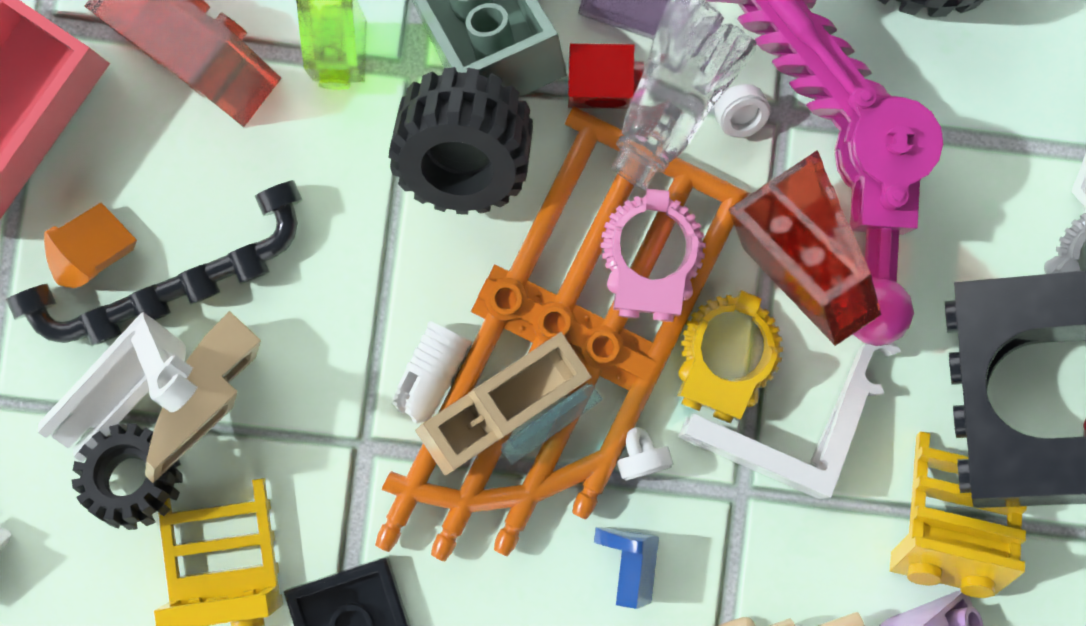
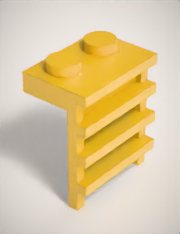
[889,431,1027,598]
[154,478,284,626]

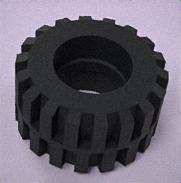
[388,67,533,215]

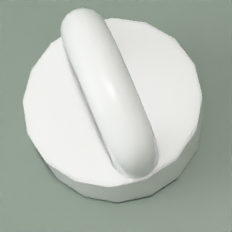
[712,84,770,138]
[617,427,674,481]

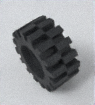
[71,423,183,530]

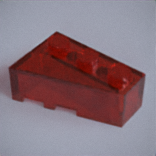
[84,0,282,127]
[728,150,882,346]

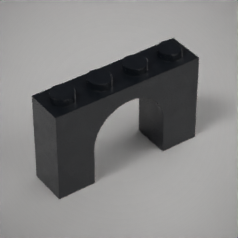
[945,271,1086,508]

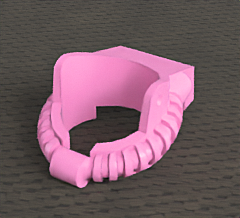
[601,188,706,322]

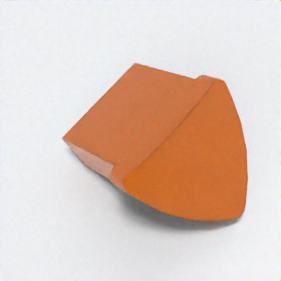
[44,202,137,288]

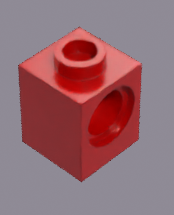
[568,43,644,109]

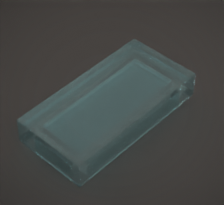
[500,383,603,465]

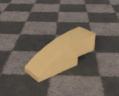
[145,311,261,483]
[415,332,592,476]

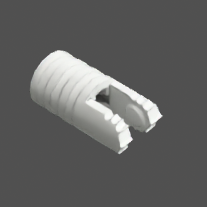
[392,320,472,424]

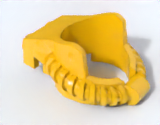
[677,290,783,424]

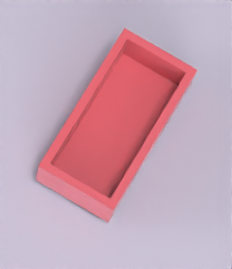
[0,0,110,219]

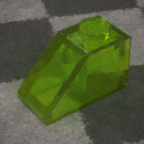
[296,0,367,90]

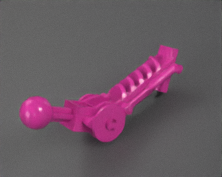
[705,0,943,346]

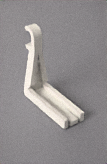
[37,312,198,462]
[678,343,901,499]

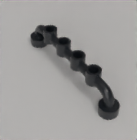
[6,180,303,346]

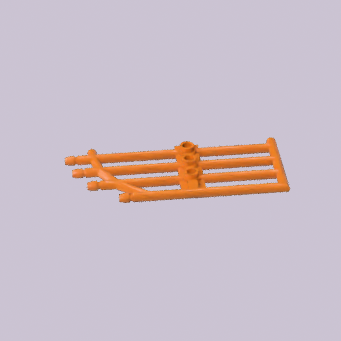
[375,106,750,562]

